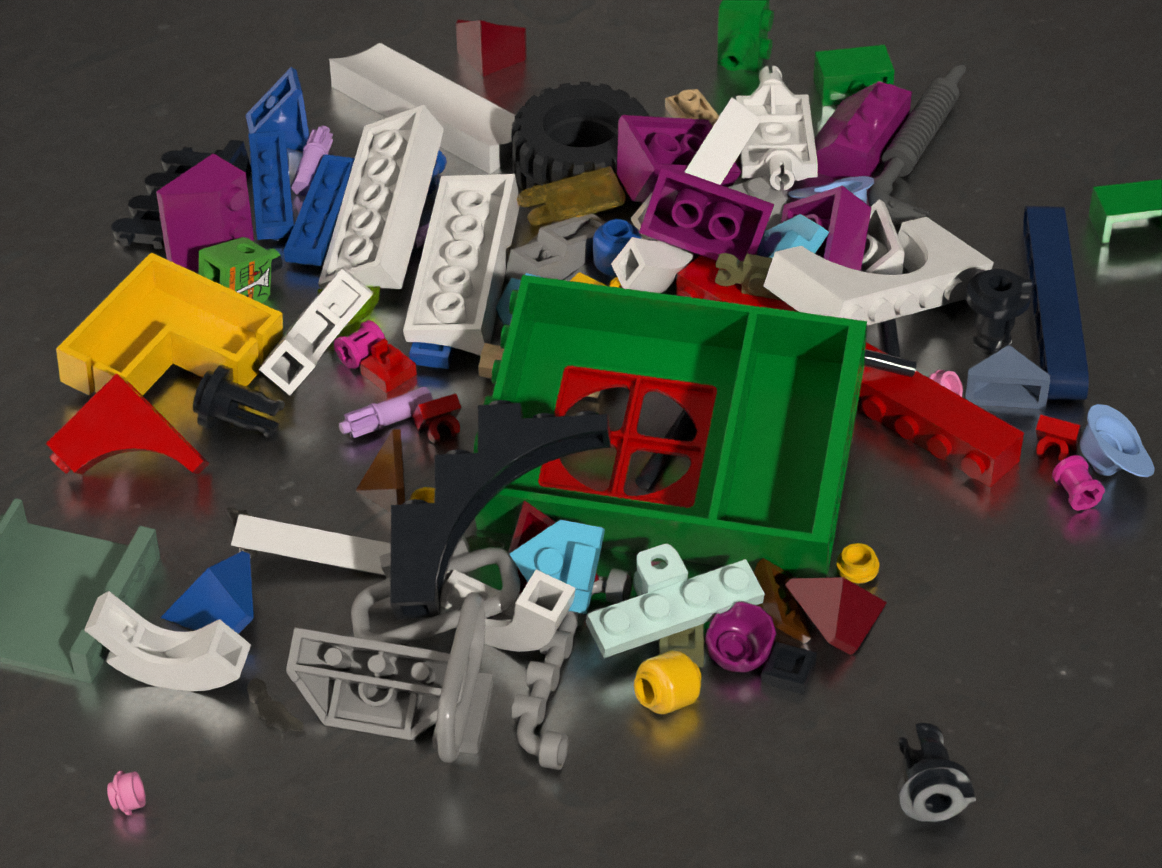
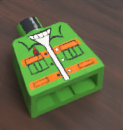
[199,237,283,303]

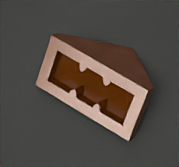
[355,429,406,513]
[754,558,811,643]

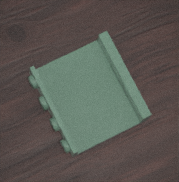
[0,498,161,684]

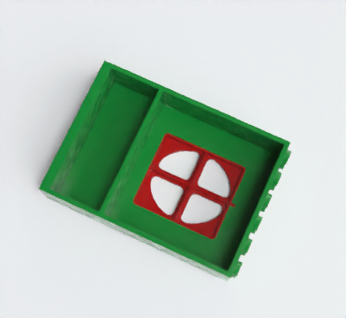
[473,275,867,578]

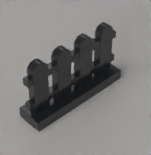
[111,140,251,249]

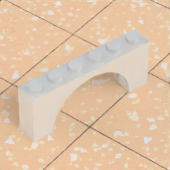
[764,217,994,326]

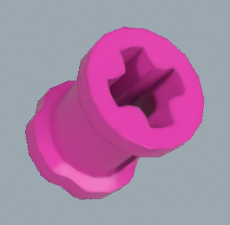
[334,320,385,369]
[1052,455,1105,511]

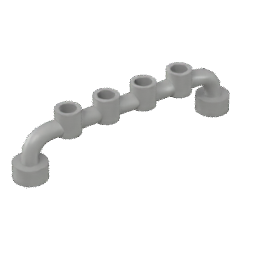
[512,568,633,770]

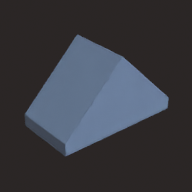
[965,345,1050,410]

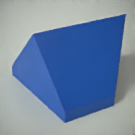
[245,67,309,152]
[160,551,254,634]

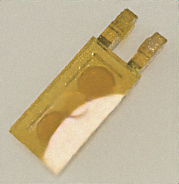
[517,166,626,226]

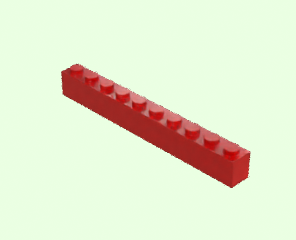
[676,255,1024,488]

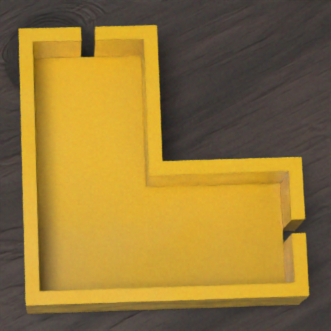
[56,252,283,396]

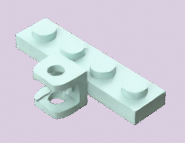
[586,544,765,658]

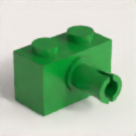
[717,0,774,73]

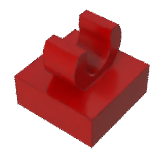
[360,338,417,394]
[413,393,462,444]
[1035,414,1081,463]

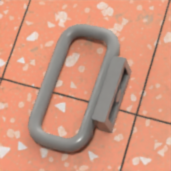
[351,534,520,645]
[433,592,494,763]

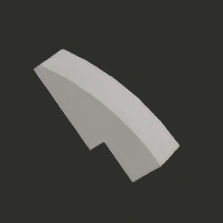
[505,212,606,280]

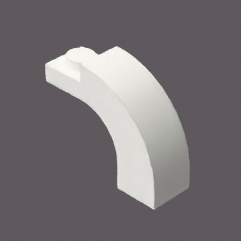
[611,192,694,293]
[259,267,373,395]
[440,570,576,652]
[84,591,251,692]

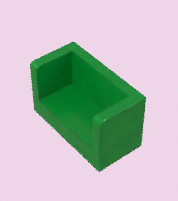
[813,44,895,106]
[1089,179,1162,243]

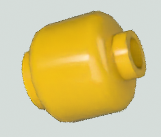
[634,650,701,715]

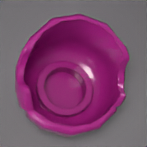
[705,602,776,672]

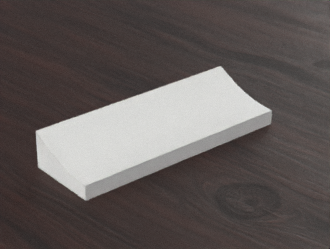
[329,43,515,174]
[318,104,444,290]
[403,174,520,356]

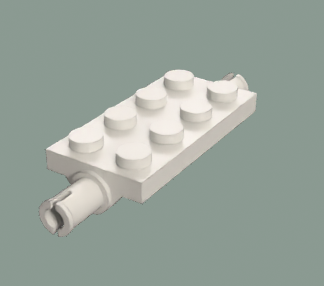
[736,66,818,190]

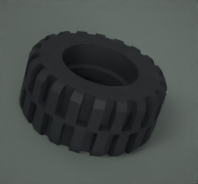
[511,82,650,214]

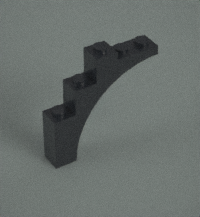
[390,400,611,619]

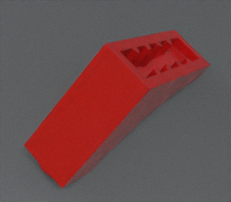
[45,373,210,475]

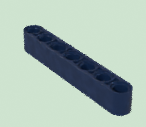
[1023,206,1089,400]

